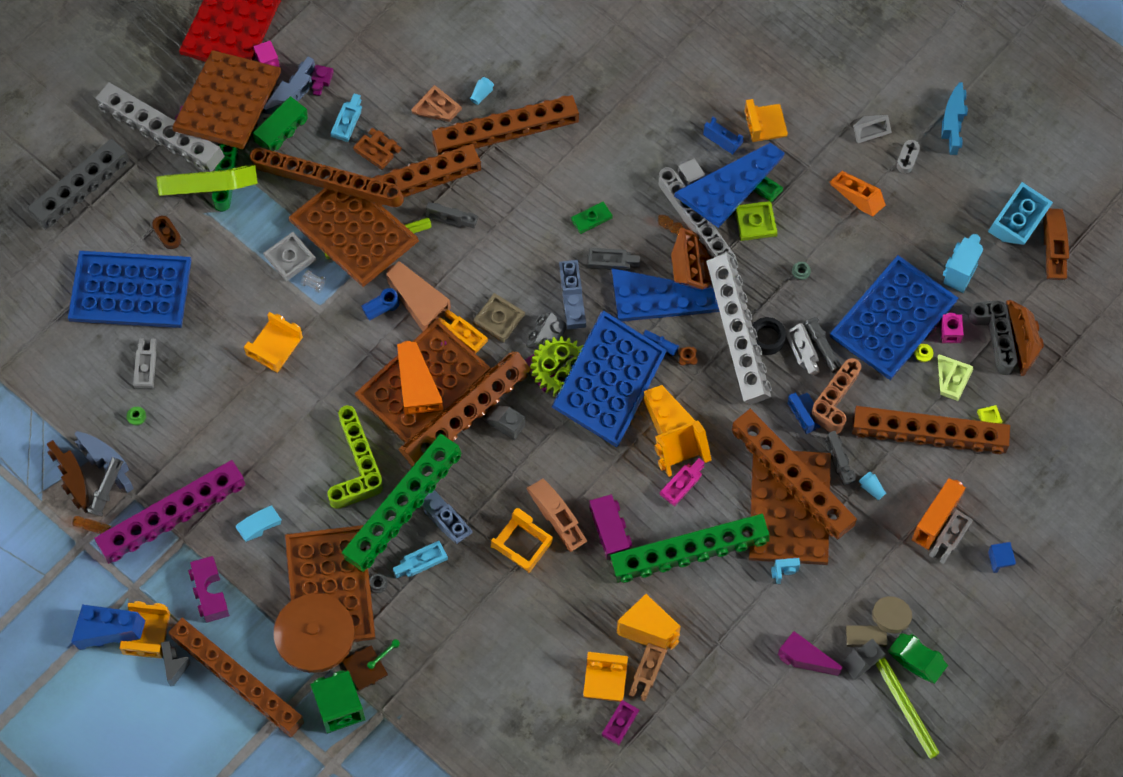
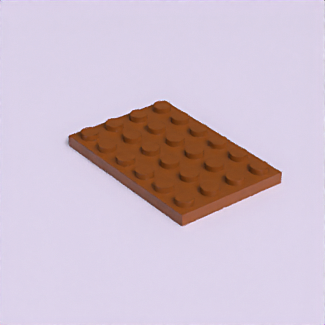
[173,50,281,149]
[289,180,419,287]
[355,319,491,443]
[749,449,831,565]
[285,525,376,642]

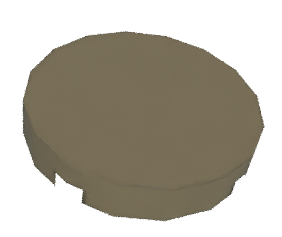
[872,596,912,634]

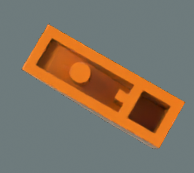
[830,171,886,216]

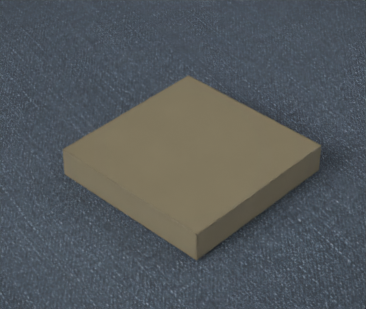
[473,293,525,343]

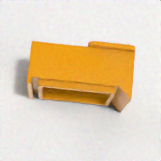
[491,508,553,573]

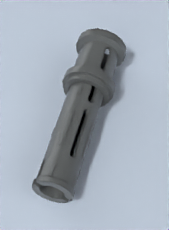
[803,317,842,373]
[86,457,124,517]

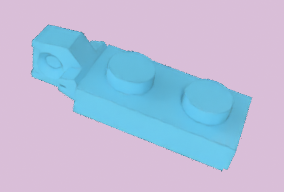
[331,93,362,142]
[393,541,448,578]

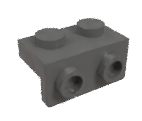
[526,312,567,350]

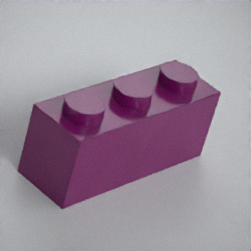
[589,494,632,560]

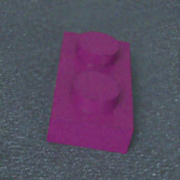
[601,700,639,746]

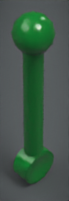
[367,639,400,669]

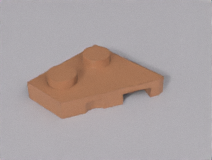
[411,85,462,122]

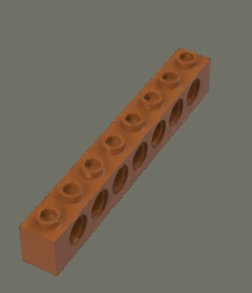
[432,95,579,155]
[398,352,531,467]
[852,406,1010,454]
[732,408,857,540]
[169,618,304,738]

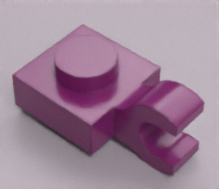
[311,65,334,96]

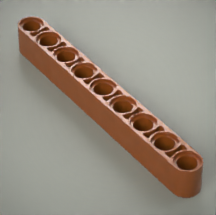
[250,148,404,207]

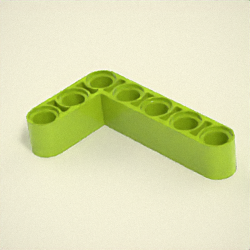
[156,165,258,196]
[327,405,383,509]

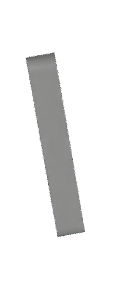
[659,167,736,275]

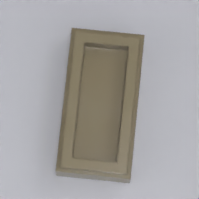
[846,626,887,647]

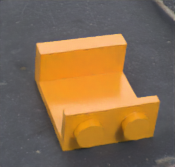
[244,312,303,373]
[654,420,712,477]

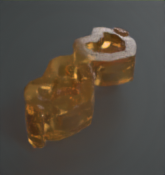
[658,215,683,235]

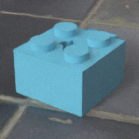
[943,234,983,293]

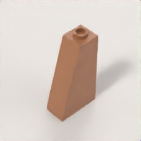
[386,261,451,331]

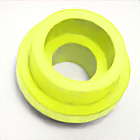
[914,344,934,362]

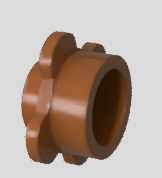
[678,347,698,366]

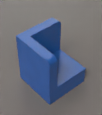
[988,542,1016,573]

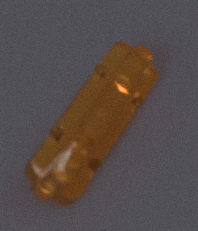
[72,516,111,534]

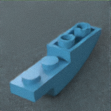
[941,82,968,155]

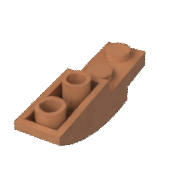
[527,479,588,553]

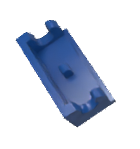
[703,117,744,155]

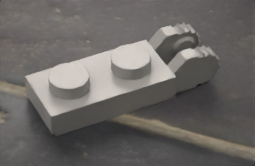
[133,338,157,389]
[929,510,973,564]

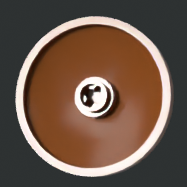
[274,594,355,673]

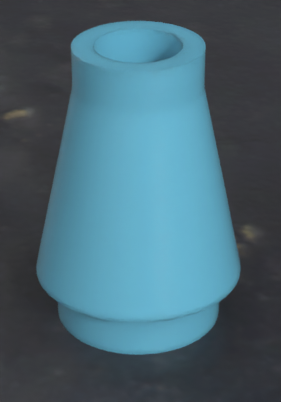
[470,77,494,105]
[859,471,887,500]

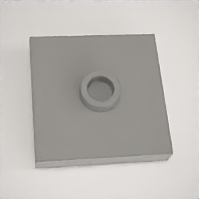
[263,232,316,282]

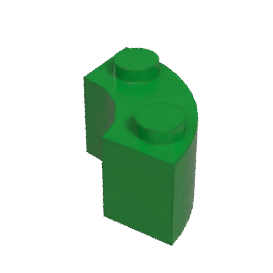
[888,633,948,684]

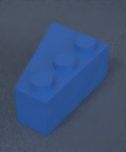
[71,604,146,650]

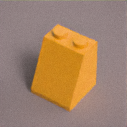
[617,594,681,650]

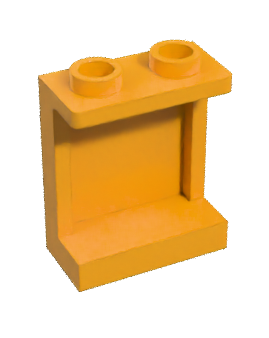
[119,601,170,659]

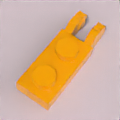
[438,310,488,354]

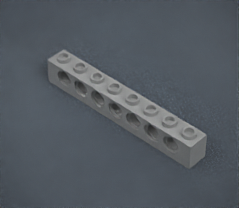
[95,82,224,172]
[706,253,772,405]

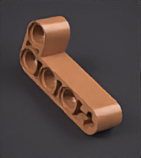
[810,358,861,434]

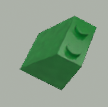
[310,671,365,734]

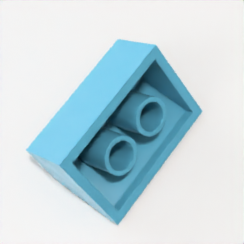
[988,182,1053,245]

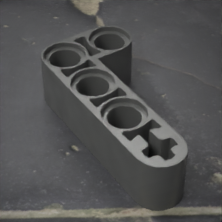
[969,300,1017,375]

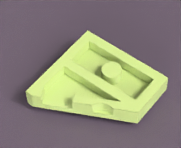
[938,354,973,401]

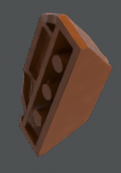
[671,227,713,289]
[1005,300,1044,376]

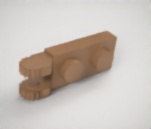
[629,643,667,702]

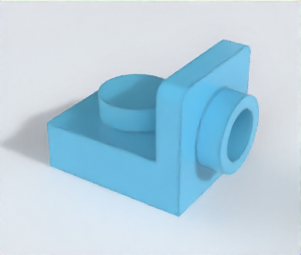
[771,558,800,584]

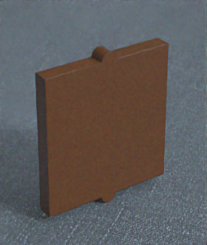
[342,645,388,691]

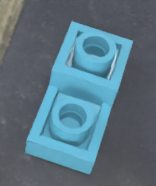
[236,505,282,542]

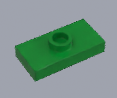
[753,177,783,202]
[571,201,613,234]

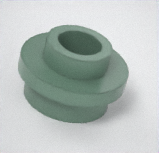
[792,262,811,280]

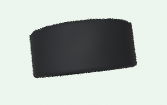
[752,317,786,355]

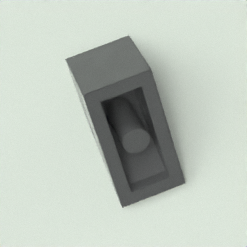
[483,405,525,440]

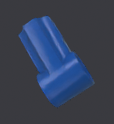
[361,288,399,321]

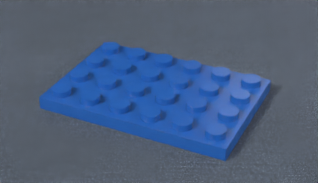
[68,251,192,328]
[829,255,958,380]
[552,311,667,447]

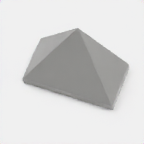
[853,115,892,143]

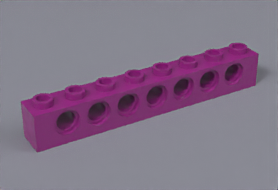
[94,460,246,564]

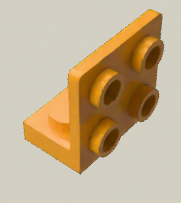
[744,99,788,142]
[583,652,628,702]

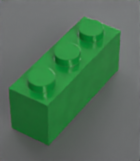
[253,96,308,151]

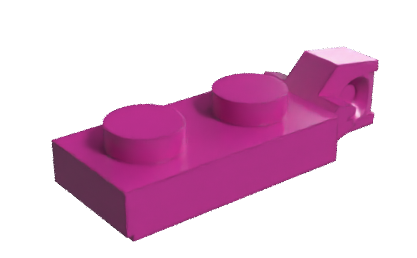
[660,458,705,507]

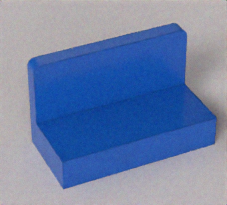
[787,392,821,434]

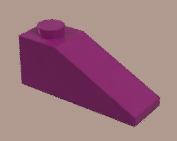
[778,631,842,676]

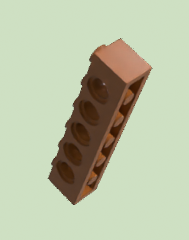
[373,144,481,205]

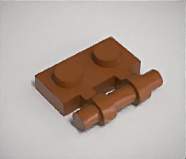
[353,128,402,170]

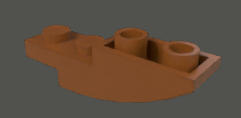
[1043,208,1069,280]

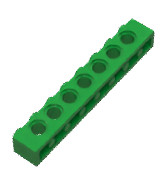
[341,433,462,572]
[610,513,770,583]

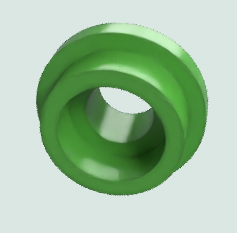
[127,407,146,426]

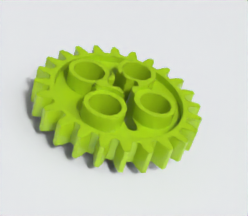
[530,336,584,396]

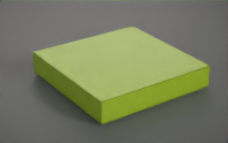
[735,201,778,241]

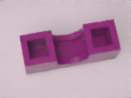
[188,556,230,623]

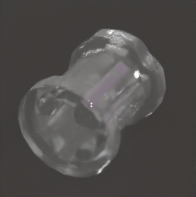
[301,270,326,293]

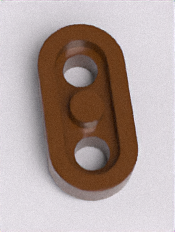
[152,216,181,249]

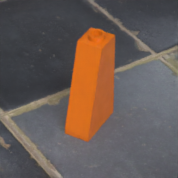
[397,341,443,415]
[912,478,966,550]

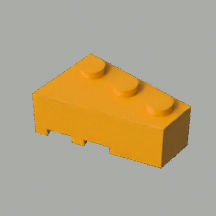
[643,385,695,435]

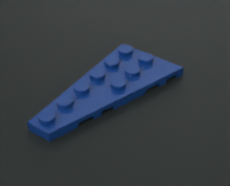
[674,143,785,228]
[612,268,720,322]

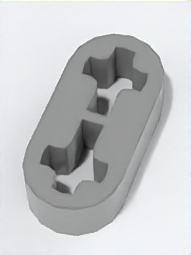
[897,140,920,174]

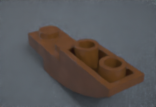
[47,440,89,513]

